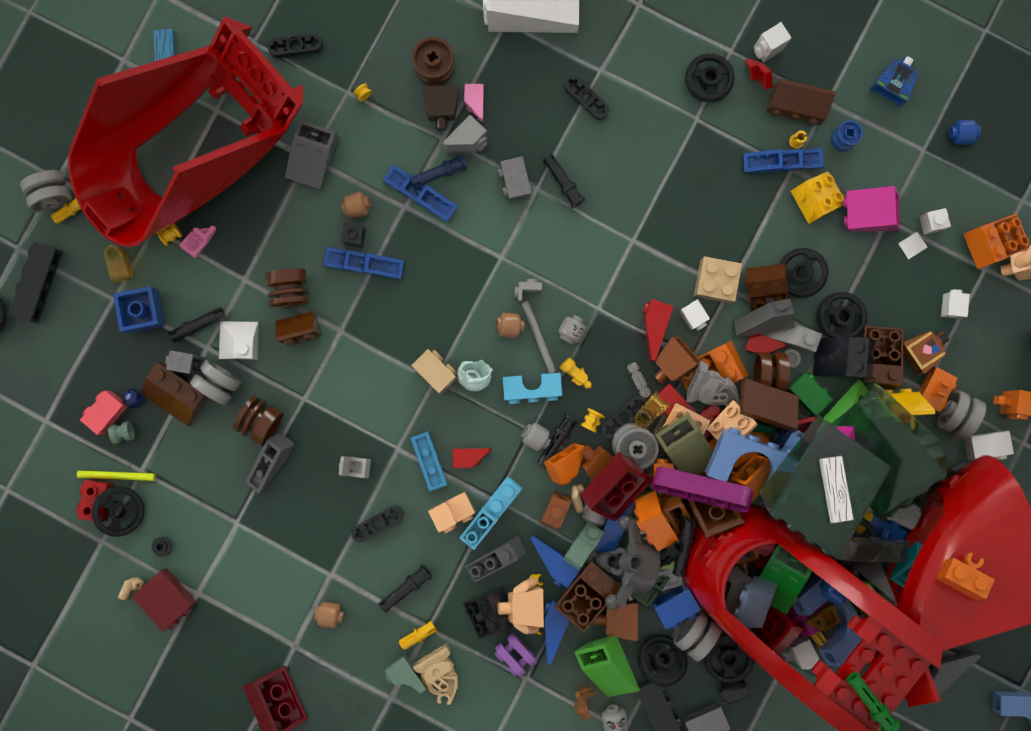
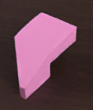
[464,84,484,122]
[179,226,217,259]

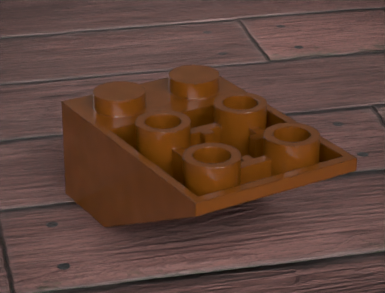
[857,326,903,390]
[554,560,621,633]

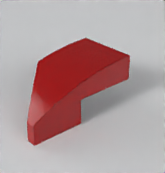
[745,59,773,90]
[745,334,787,355]
[453,448,491,468]

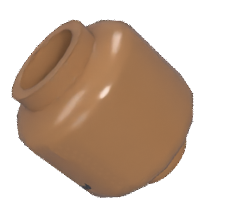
[341,192,371,220]
[496,313,524,338]
[314,602,344,629]

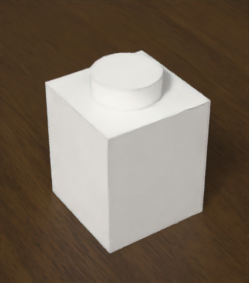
[919,208,951,235]
[941,290,970,319]
[679,299,710,331]
[788,636,820,670]

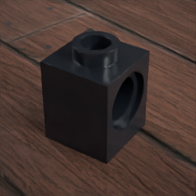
[341,222,366,248]

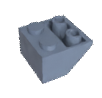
[734,575,778,628]

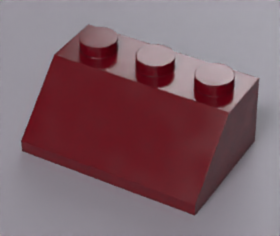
[580,452,653,522]
[242,666,308,731]

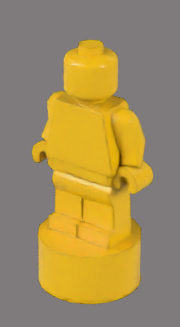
[559,357,592,389]

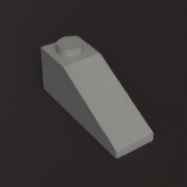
[761,325,822,354]

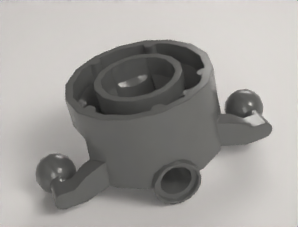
[596,515,660,610]

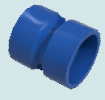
[831,120,863,152]

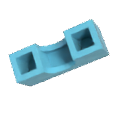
[503,373,562,404]

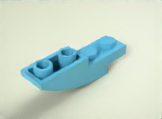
[459,476,522,550]

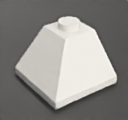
[219,321,259,360]

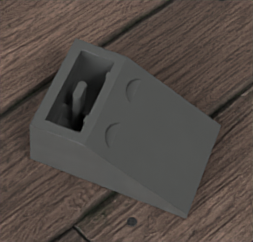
[285,119,340,190]

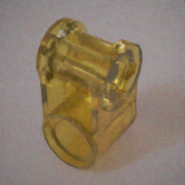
[104,245,133,284]
[634,391,671,428]

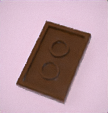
[740,378,799,432]

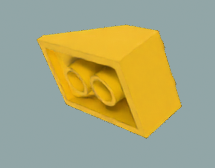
[874,389,935,418]

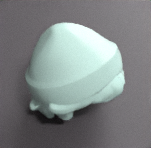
[457,360,493,392]

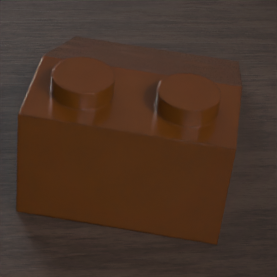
[684,476,745,539]

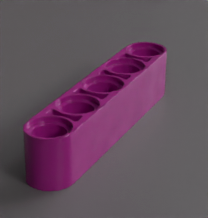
[651,467,754,513]

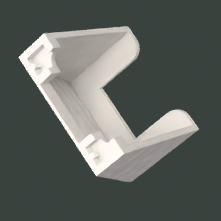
[483,0,579,33]

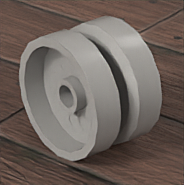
[20,170,72,213]
[190,360,241,405]
[937,390,986,440]
[612,423,659,469]
[674,611,722,662]

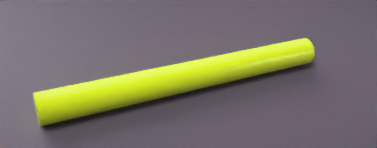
[77,470,156,481]

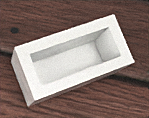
[754,22,791,63]
[964,431,1014,460]

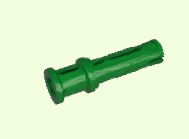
[846,672,900,731]

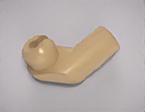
[571,483,585,513]
[118,577,144,600]

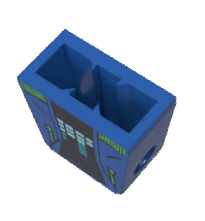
[870,56,918,106]

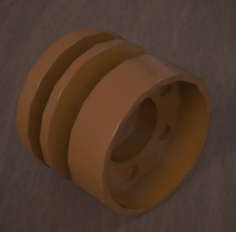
[265,268,310,309]
[233,395,284,446]

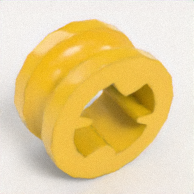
[353,83,372,102]

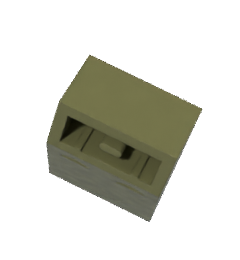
[654,412,713,475]

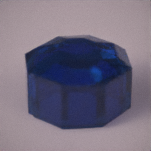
[122,388,142,408]

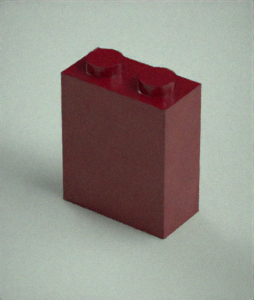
[132,568,197,632]

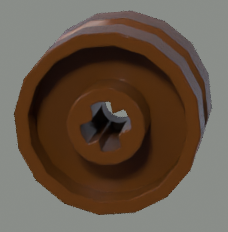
[412,37,455,86]
[753,352,790,392]

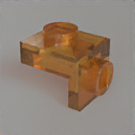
[574,686,596,720]

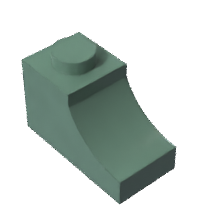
[563,521,604,570]
[384,653,427,694]

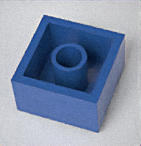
[113,286,165,334]
[652,585,701,630]

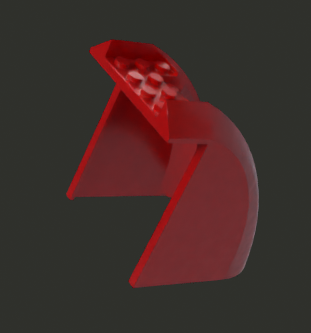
[68,17,303,247]
[869,455,1031,707]
[683,504,943,731]

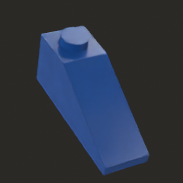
[530,534,581,588]
[543,598,569,665]

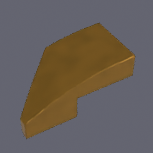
[804,604,842,632]

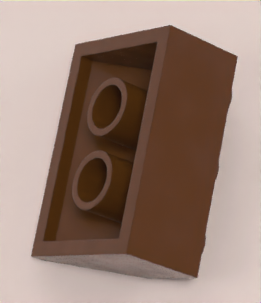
[766,78,836,125]
[141,362,209,426]

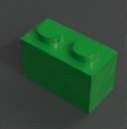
[787,372,833,416]

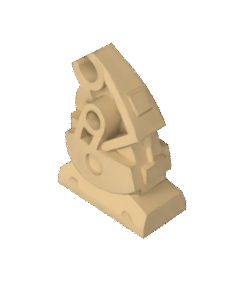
[413,643,458,705]

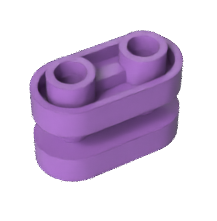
[495,632,538,677]

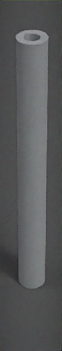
[521,301,556,373]

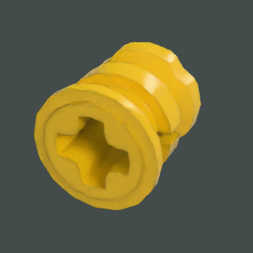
[157,224,183,246]
[581,408,605,433]

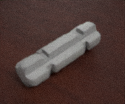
[627,362,651,398]

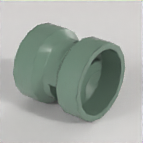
[108,421,135,444]

